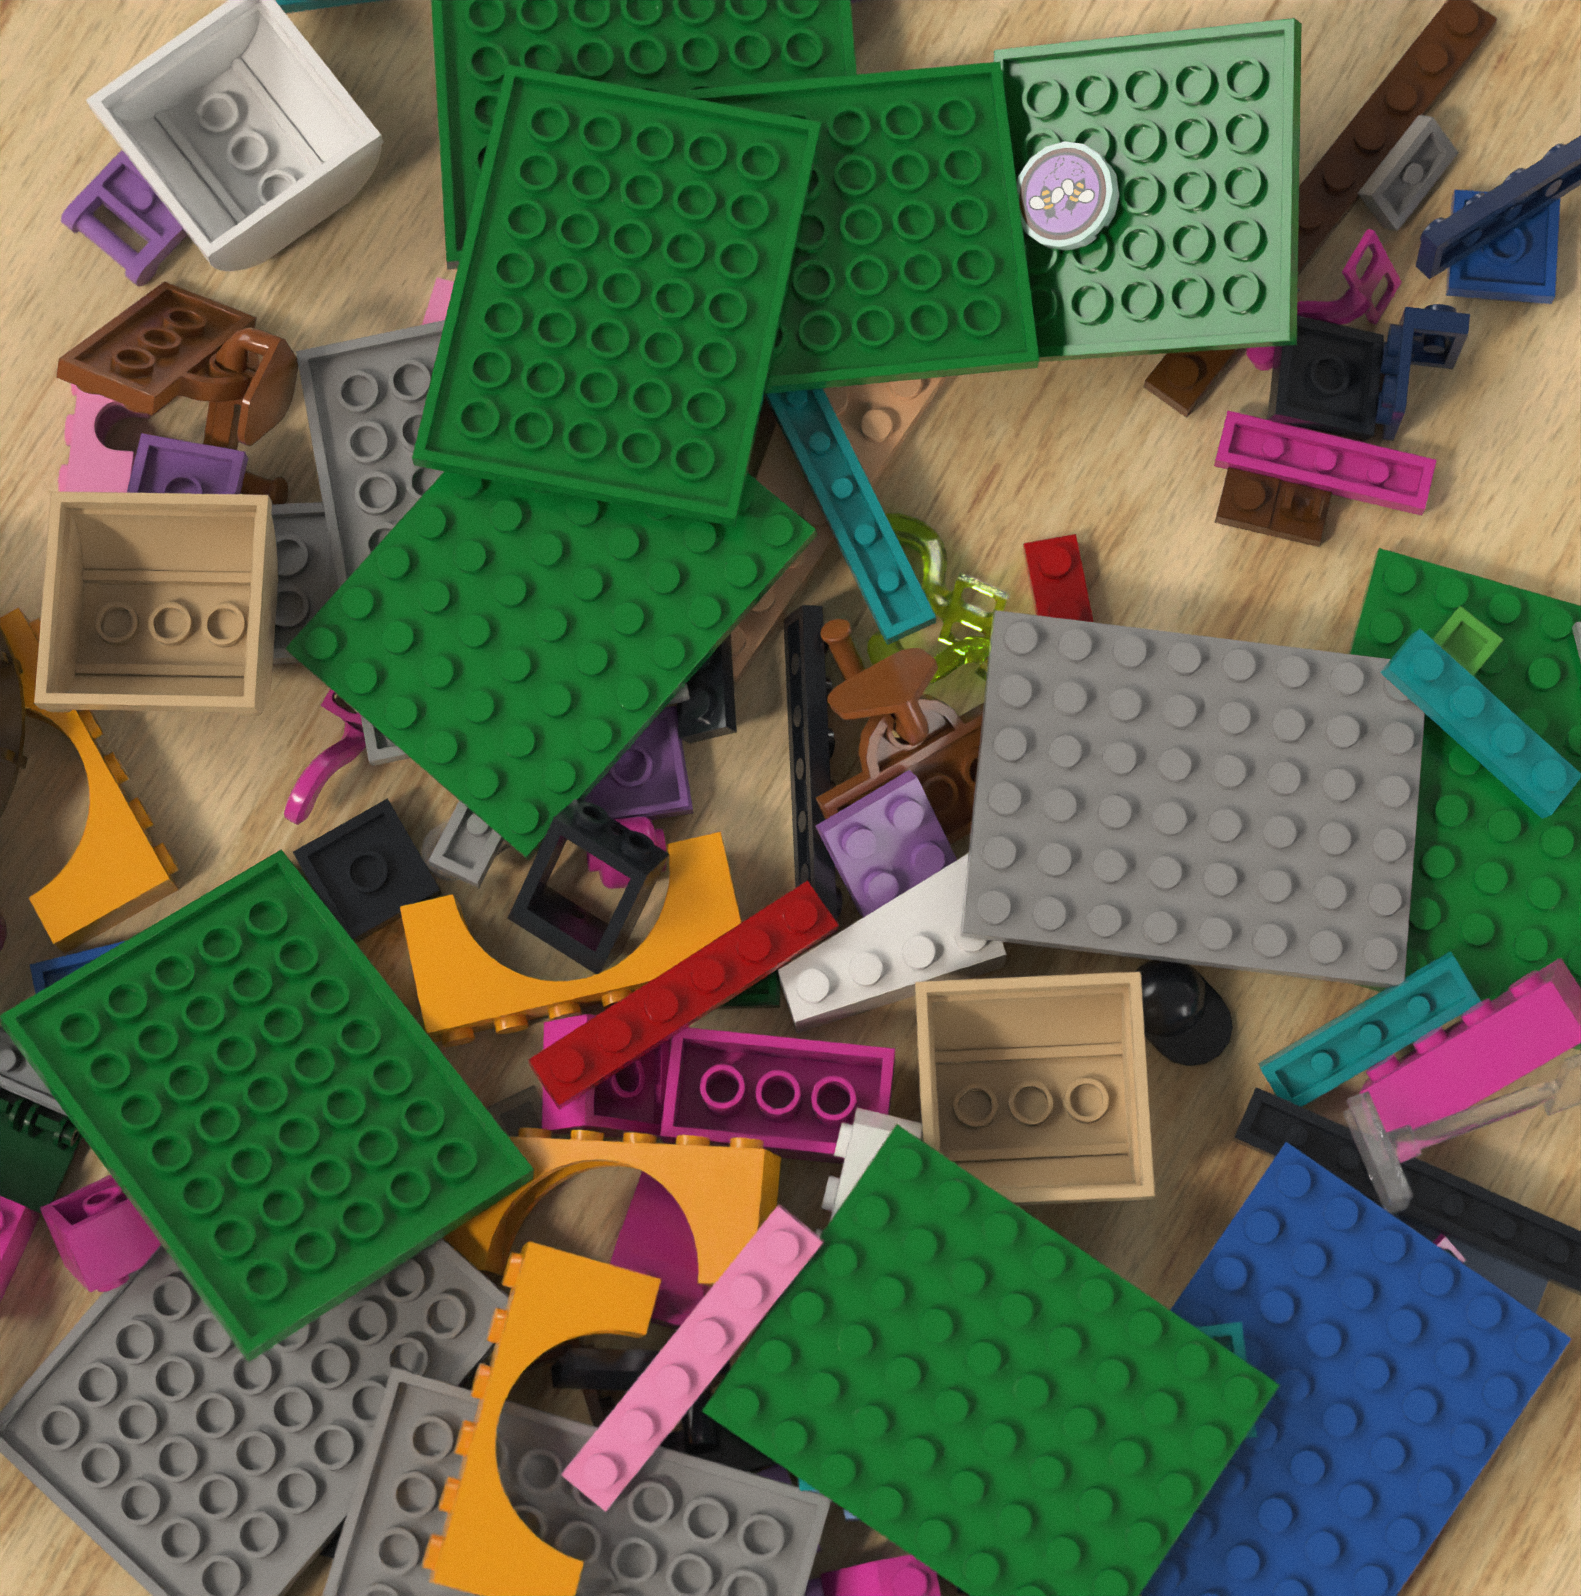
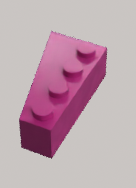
[1359,957,1581,1149]

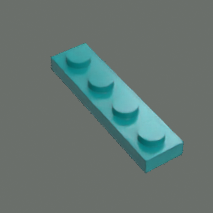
[1380,629,1581,819]
[1258,951,1481,1107]

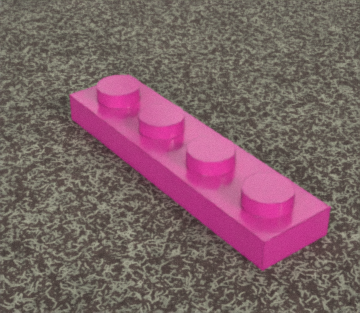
[1214,411,1437,516]

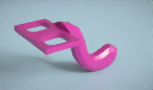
[1246,229,1402,371]
[284,689,366,825]

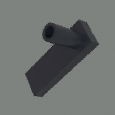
[551,1347,730,1453]

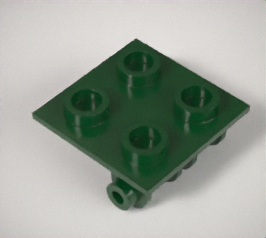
[0,1087,83,1214]

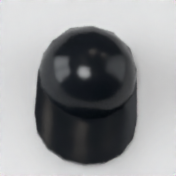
[1135,960,1233,1066]

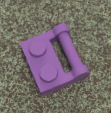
[61,150,188,287]

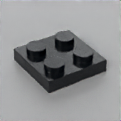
[1267,315,1384,441]
[293,798,442,943]

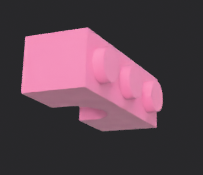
[58,384,150,493]

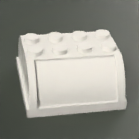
[86,0,384,271]

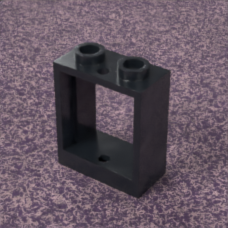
[507,798,670,974]

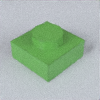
[1432,606,1503,676]

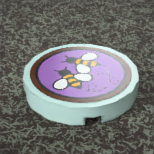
[1017,141,1119,251]

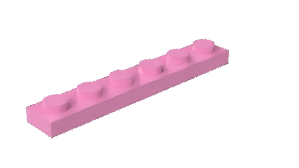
[561,1204,824,1512]

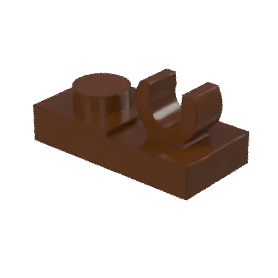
[1215,467,1332,547]

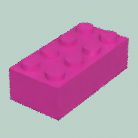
[660,1027,895,1164]

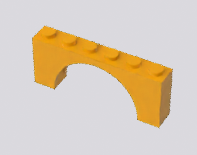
[0,607,179,954]
[400,832,742,1047]
[443,1128,781,1287]
[422,1242,661,1596]

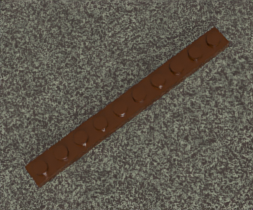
[1144,0,1498,417]

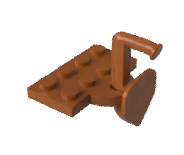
[56,281,299,504]
[816,619,984,845]

